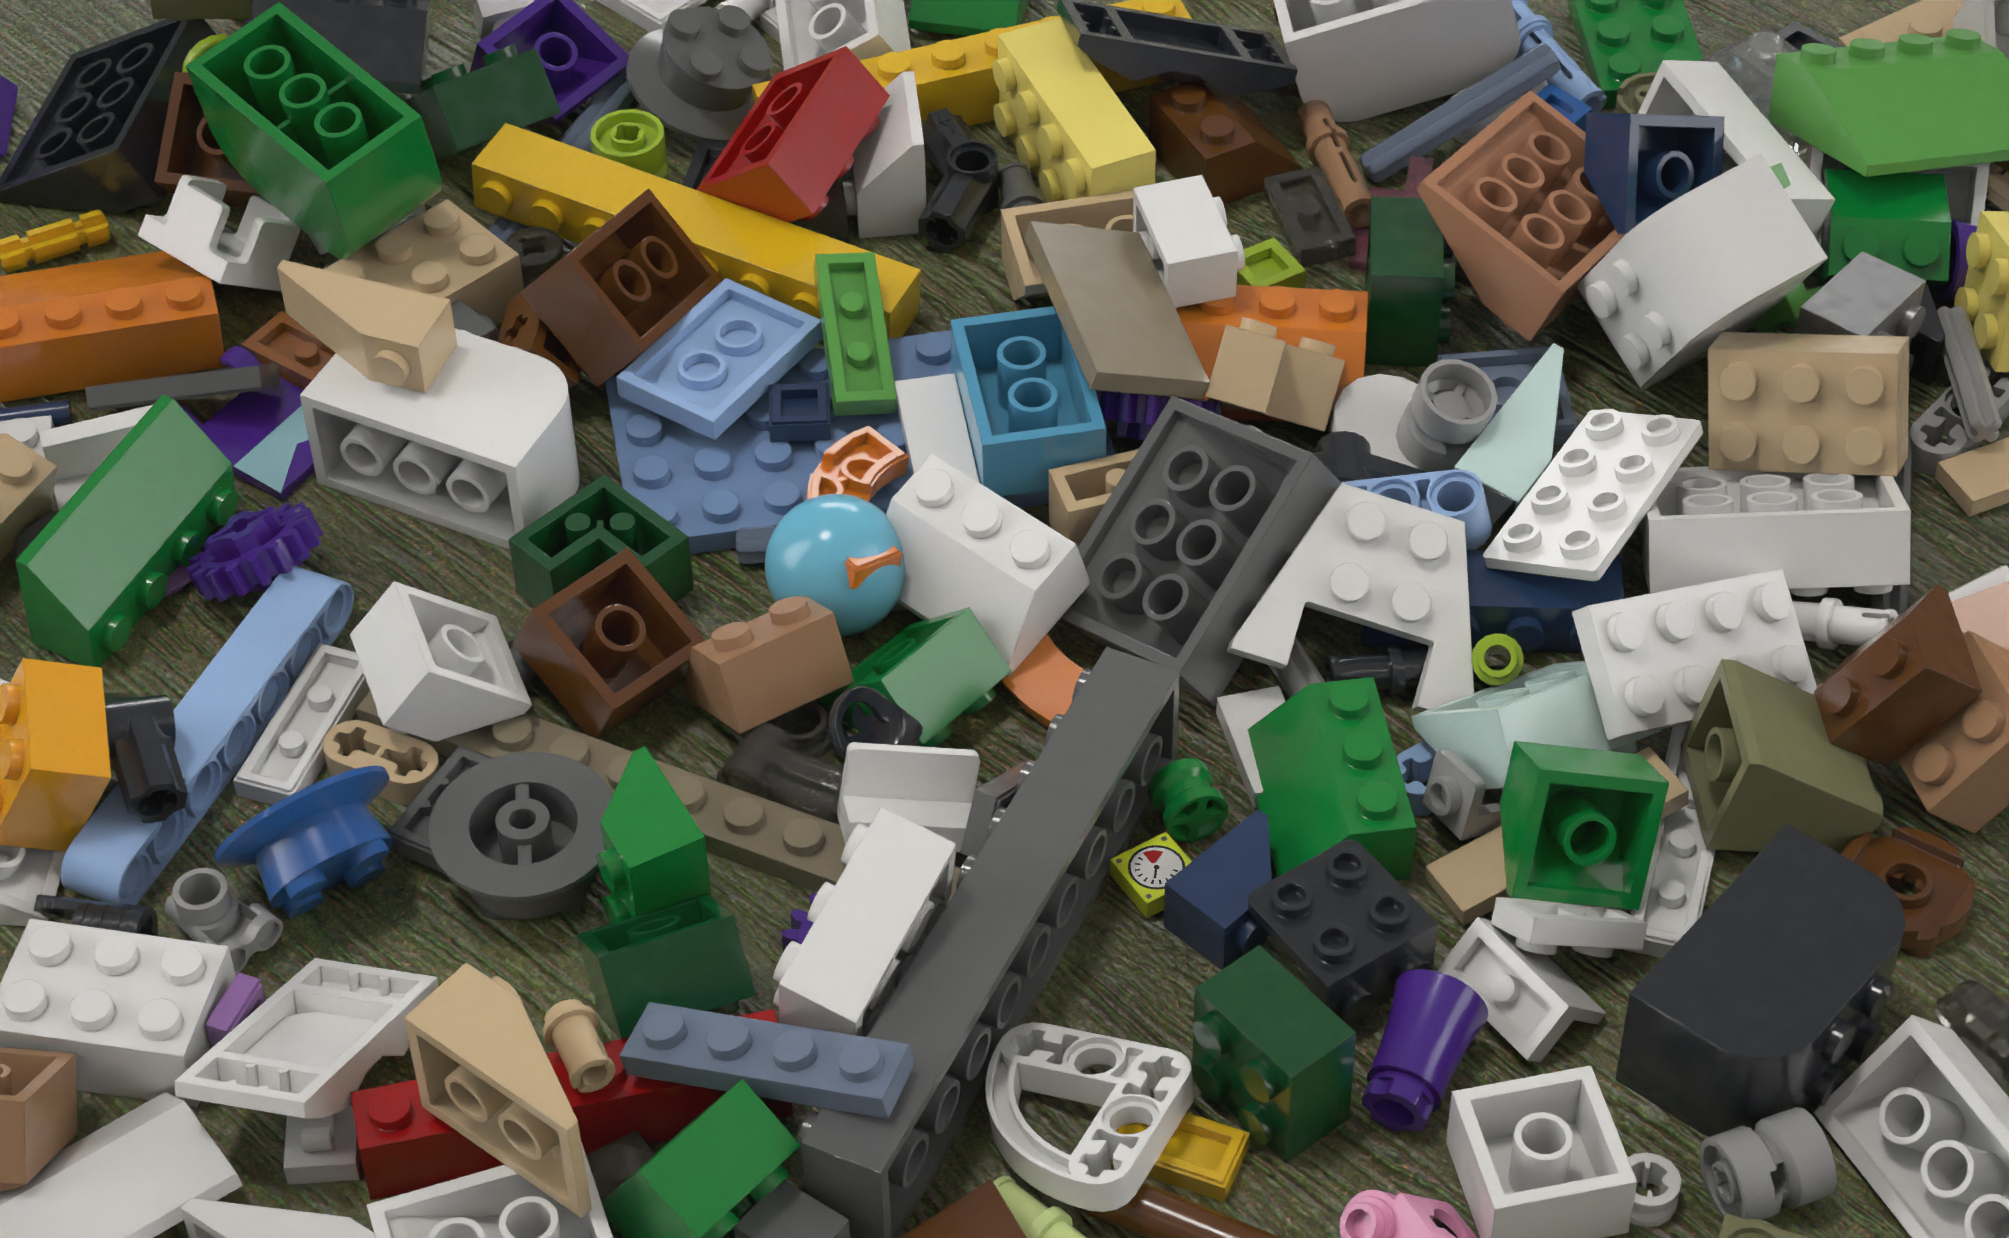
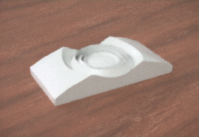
[174,958,438,1118]

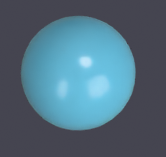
[765,494,905,637]

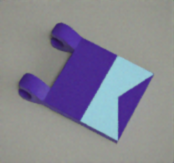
[177,346,315,501]

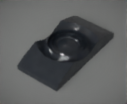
[1056,0,1298,97]

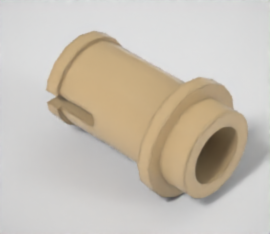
[542,999,616,1093]

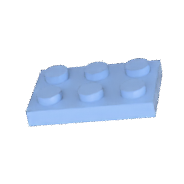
[616,278,823,440]

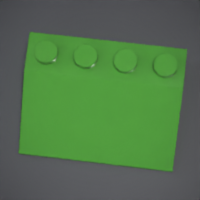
[1768,29,2009,177]

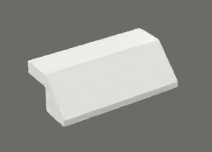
[0,1092,243,1238]

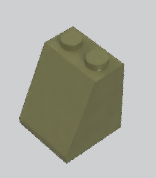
[1680,659,1883,854]

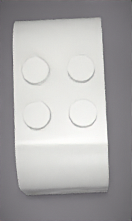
[1273,0,1520,122]
[1577,153,1828,390]
[300,328,580,549]

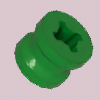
[1148,758,1229,842]

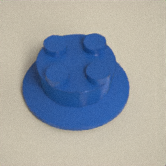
[215,766,394,918]

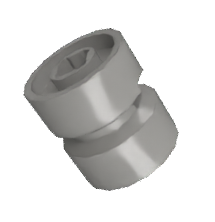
[1396,359,1498,472]
[1699,1107,1837,1220]

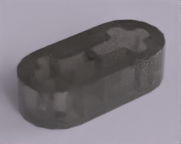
[1935,980,2009,1090]

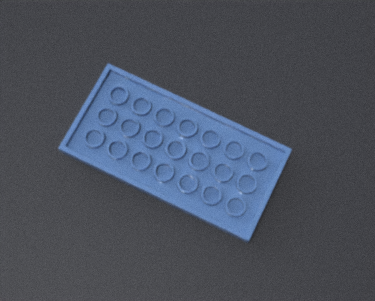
[605,330,1115,554]

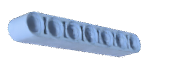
[60,565,354,905]

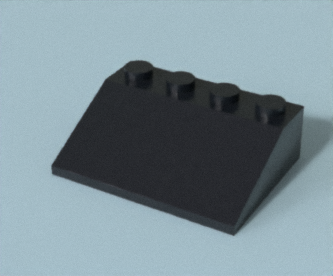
[0,19,216,214]

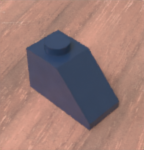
[1164,809,1272,970]

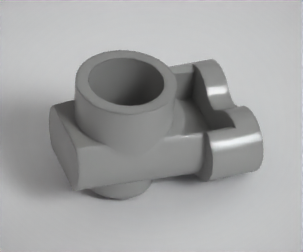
[165,868,283,975]

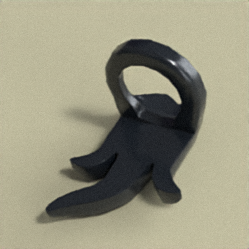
[824,686,923,791]

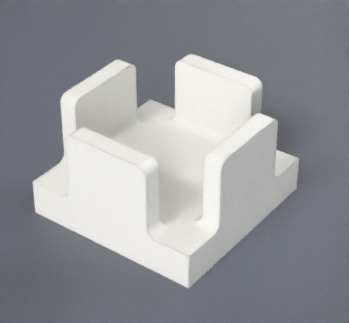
[138,175,300,292]

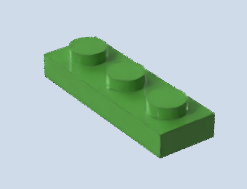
[813,252,897,416]

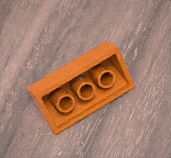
[1175,285,1368,424]

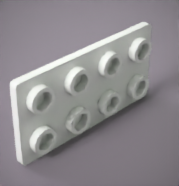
[1483,409,1703,581]

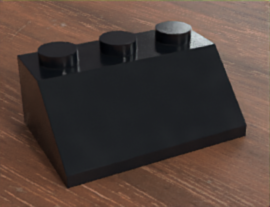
[251,0,430,95]

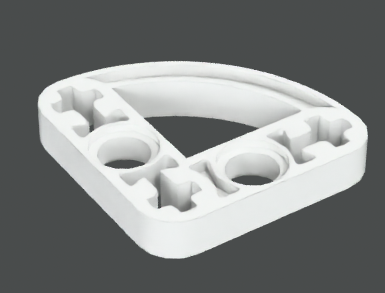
[985,1022,1195,1212]

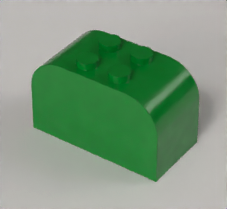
[186,2,442,260]

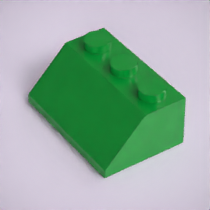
[1247,677,1417,881]

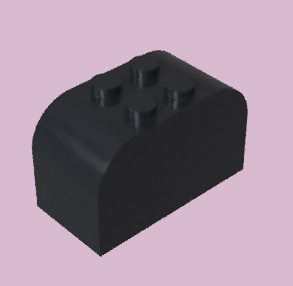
[1615,824,1905,1137]

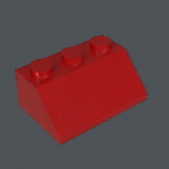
[697,46,890,223]

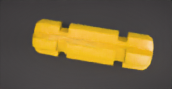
[0,210,110,272]

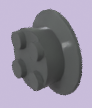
[626,5,772,143]
[428,752,613,920]

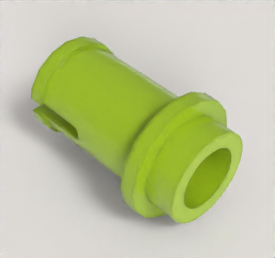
[1471,633,1524,686]

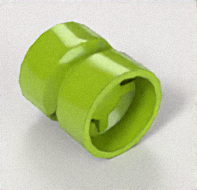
[590,109,669,180]

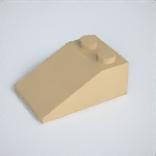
[404,962,592,1219]

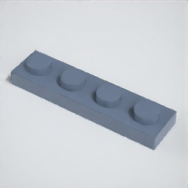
[619,1002,915,1119]

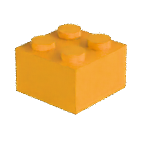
[0,658,111,852]

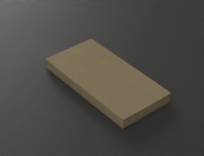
[1024,221,1210,399]

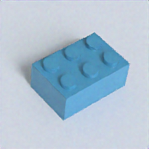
[950,306,1106,497]

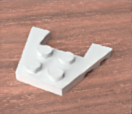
[1227,483,1474,713]

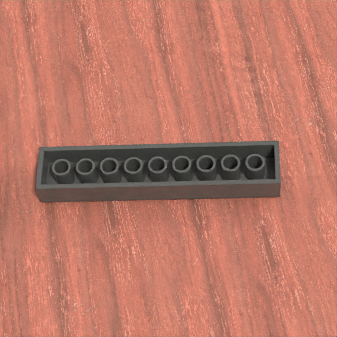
[797,647,1180,1238]

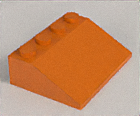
[0,251,226,403]

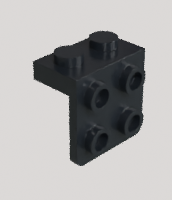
[1248,840,1438,1026]

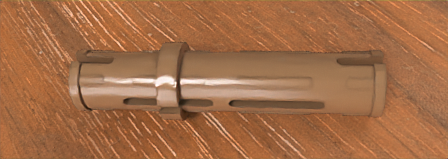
[1296,100,1372,229]

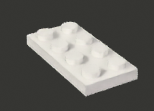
[1572,568,1817,740]

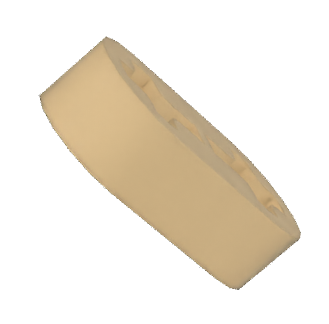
[323,720,440,805]

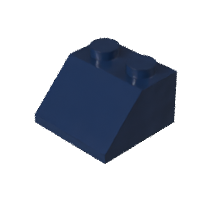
[1584,113,1725,234]

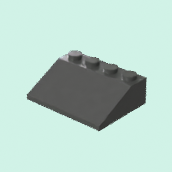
[1058,396,1342,706]

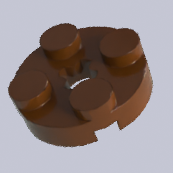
[1841,828,1975,957]

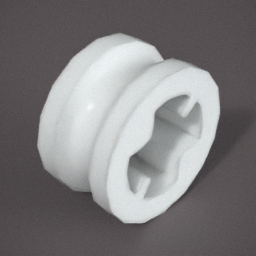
[1628,1152,1682,1227]

